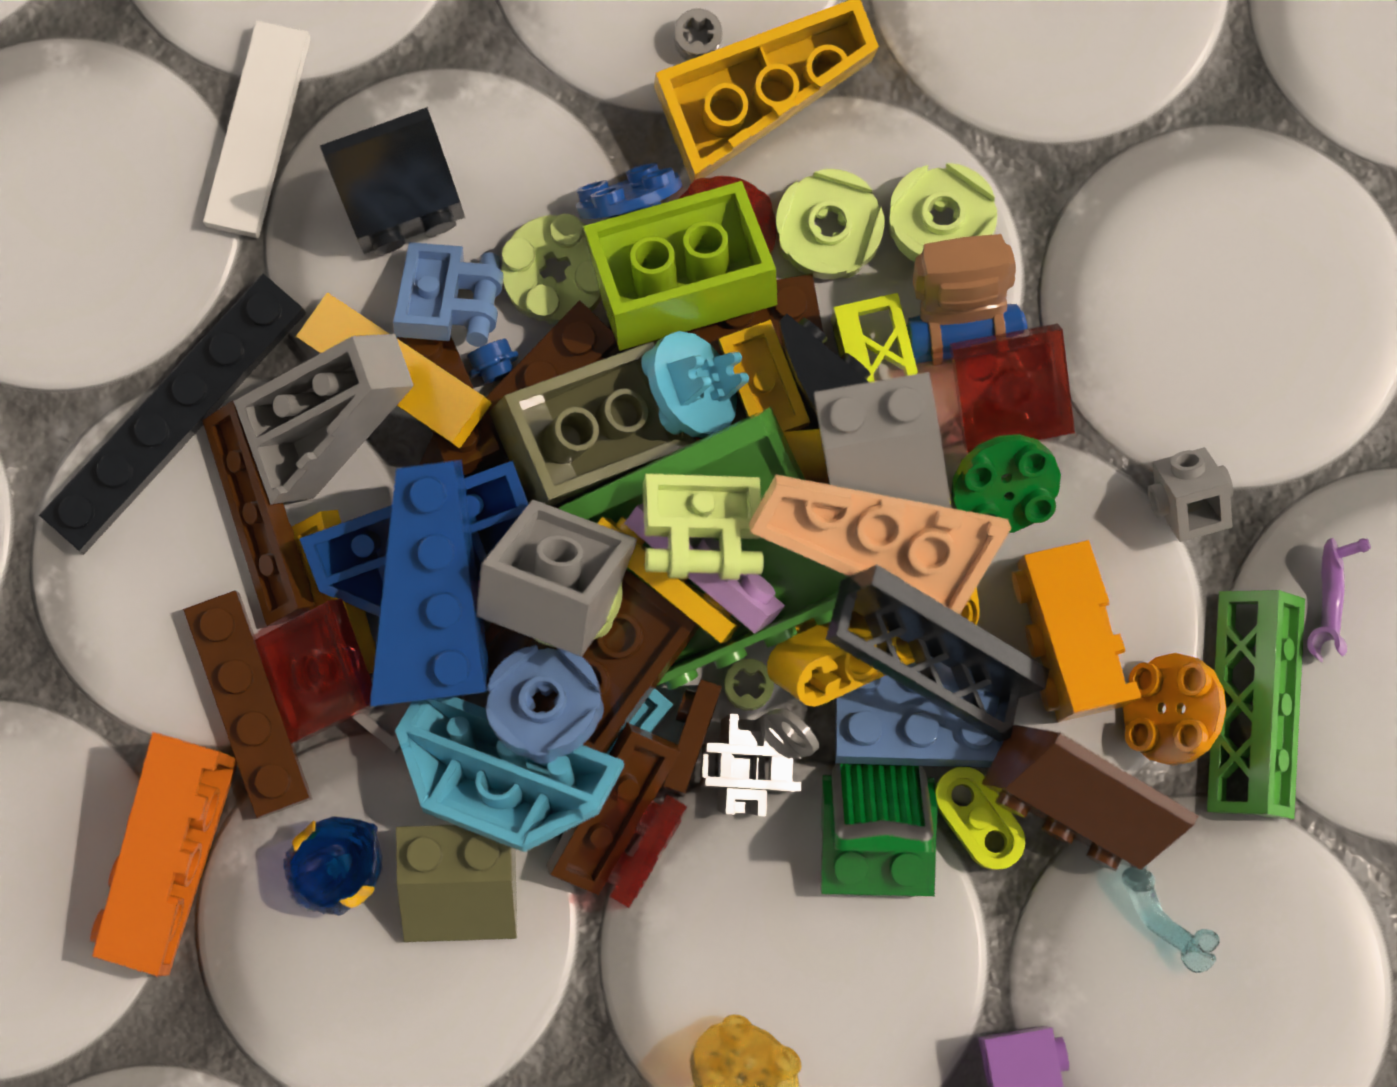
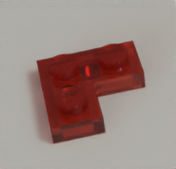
[607,795,688,908]

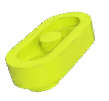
[935,767,1025,870]

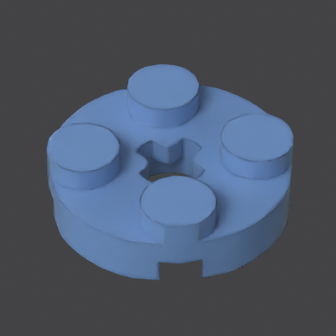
[486,646,604,764]

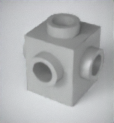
[1148,447,1233,542]

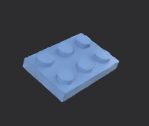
[835,657,1004,768]

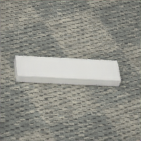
[203,20,311,239]

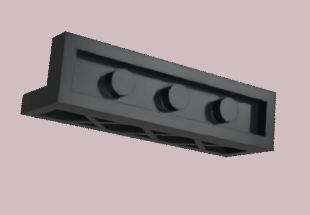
[826,564,1050,742]

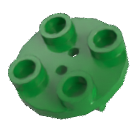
[951,434,1061,533]

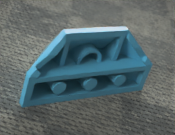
[395,696,624,852]

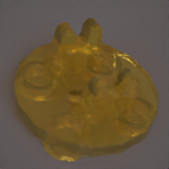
[689,1014,802,1087]

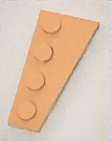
[749,475,1011,615]

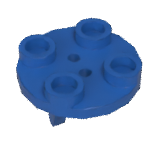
[575,163,683,219]

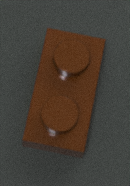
[663,679,722,796]

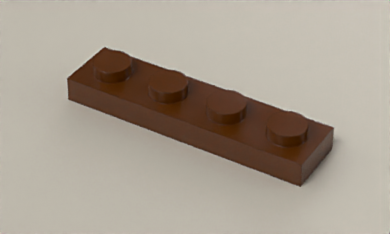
[202,400,316,626]
[183,590,313,819]

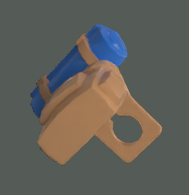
[906,234,1028,366]

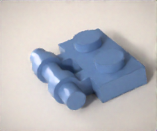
[393,242,504,347]

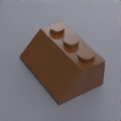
[981,724,1199,871]

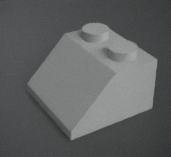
[476,500,636,657]

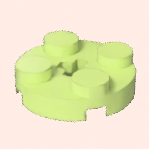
[889,163,997,262]
[775,169,885,279]
[501,213,602,325]

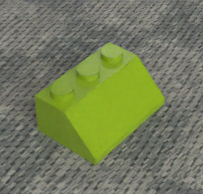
[583,181,777,351]

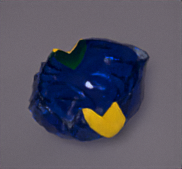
[283,816,383,916]

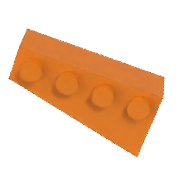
[90,732,238,976]

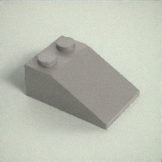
[814,372,951,508]

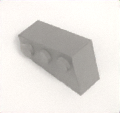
[234,334,414,504]

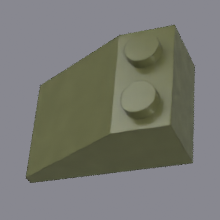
[488,341,696,506]

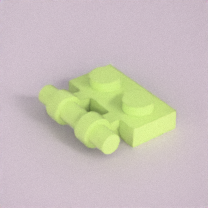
[643,474,763,580]

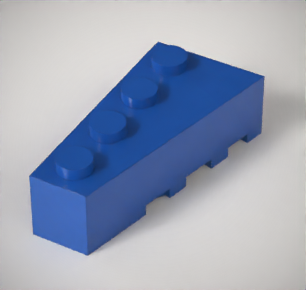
[370,459,491,707]

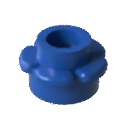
[467,338,519,384]

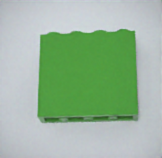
[560,407,849,690]

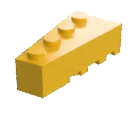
[654,0,879,186]

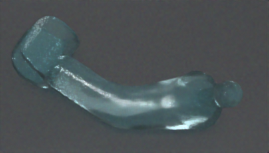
[1122,865,1220,973]

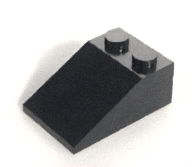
[320,107,465,254]

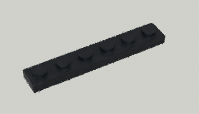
[39,273,306,554]

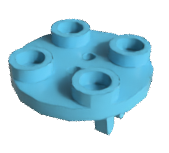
[641,331,749,438]

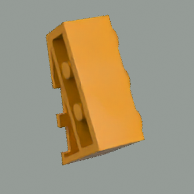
[1012,540,1142,723]

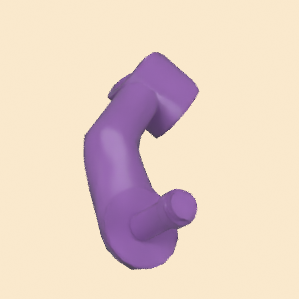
[1307,538,1371,663]

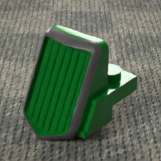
[820,763,937,896]

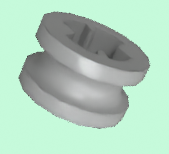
[674,8,722,61]

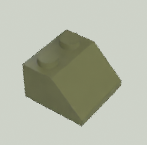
[396,825,517,942]

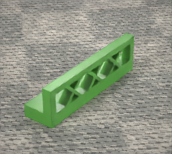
[1207,590,1305,819]

